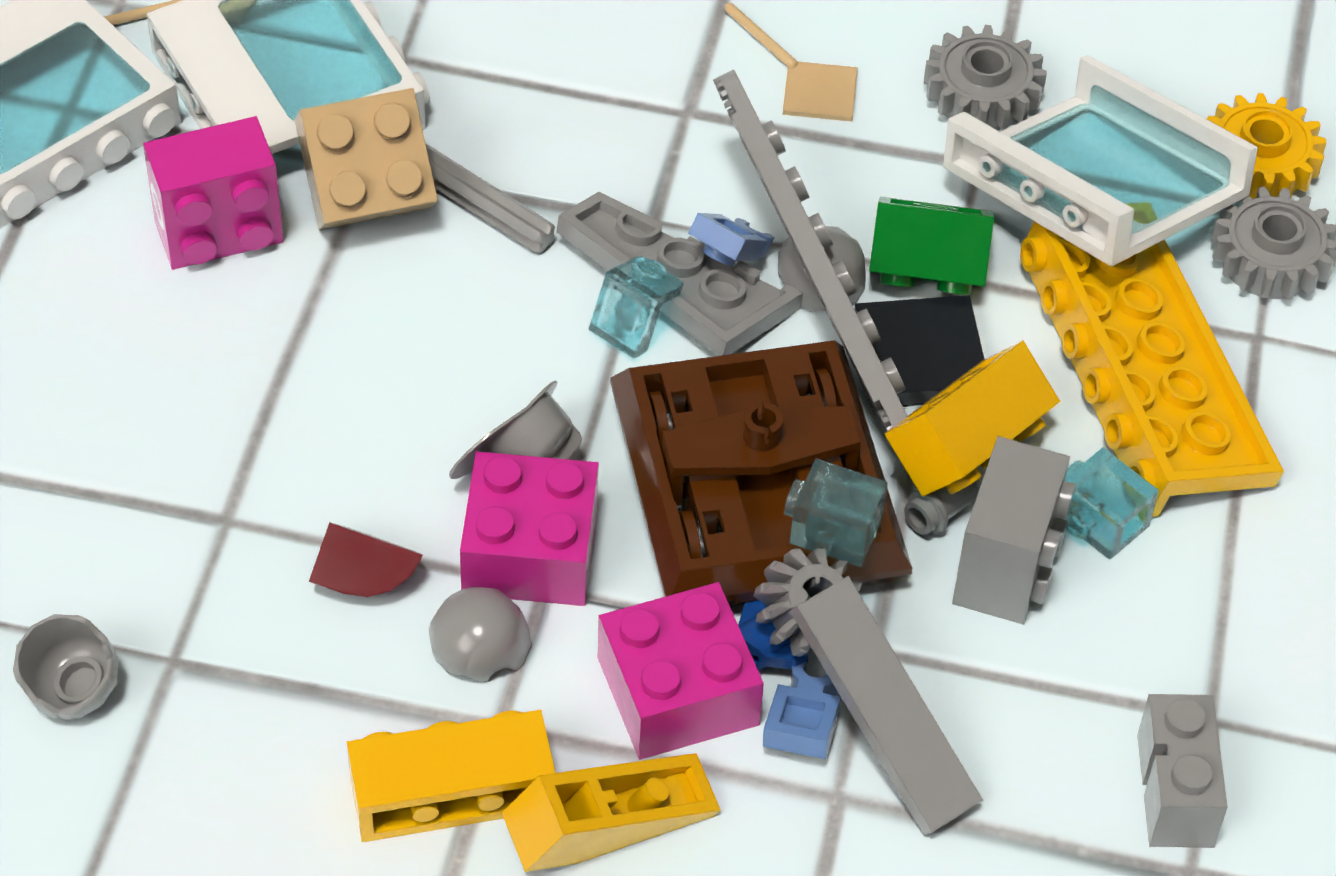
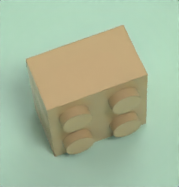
[295,88,438,230]

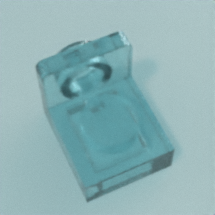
[588,256,684,359]

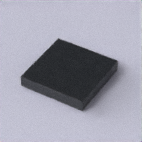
[854,295,985,408]

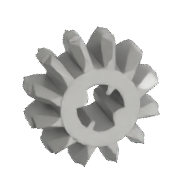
[753,548,862,657]

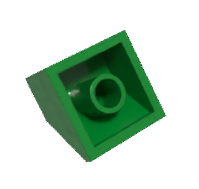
[869,196,994,295]

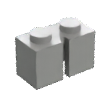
[1137,694,1228,848]

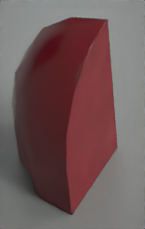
[309,522,423,597]

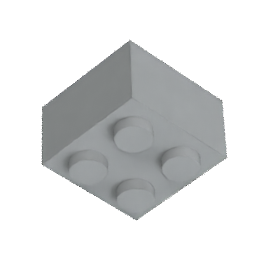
[952,436,1076,625]

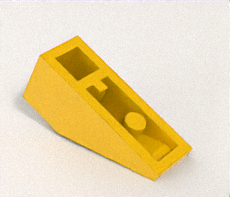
[502,753,721,872]

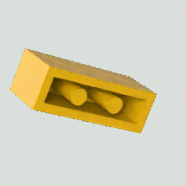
[884,340,1061,497]
[346,710,555,842]

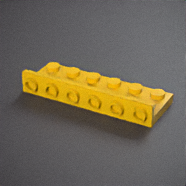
[1020,208,1284,517]

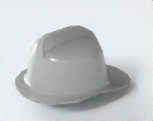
[449,380,582,479]

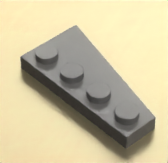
[556,192,803,356]

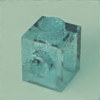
[1065,447,1159,560]
[784,459,888,567]

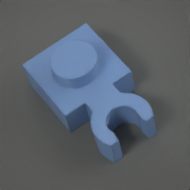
[688,213,775,266]
[763,662,841,759]

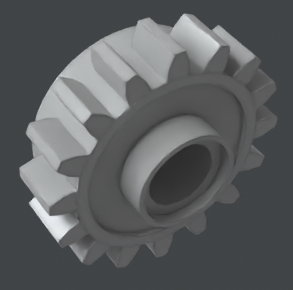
[923,24,1047,130]
[1211,187,1336,300]

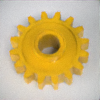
[1207,93,1327,199]

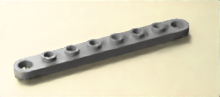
[713,69,907,465]

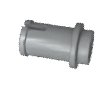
[904,480,981,535]

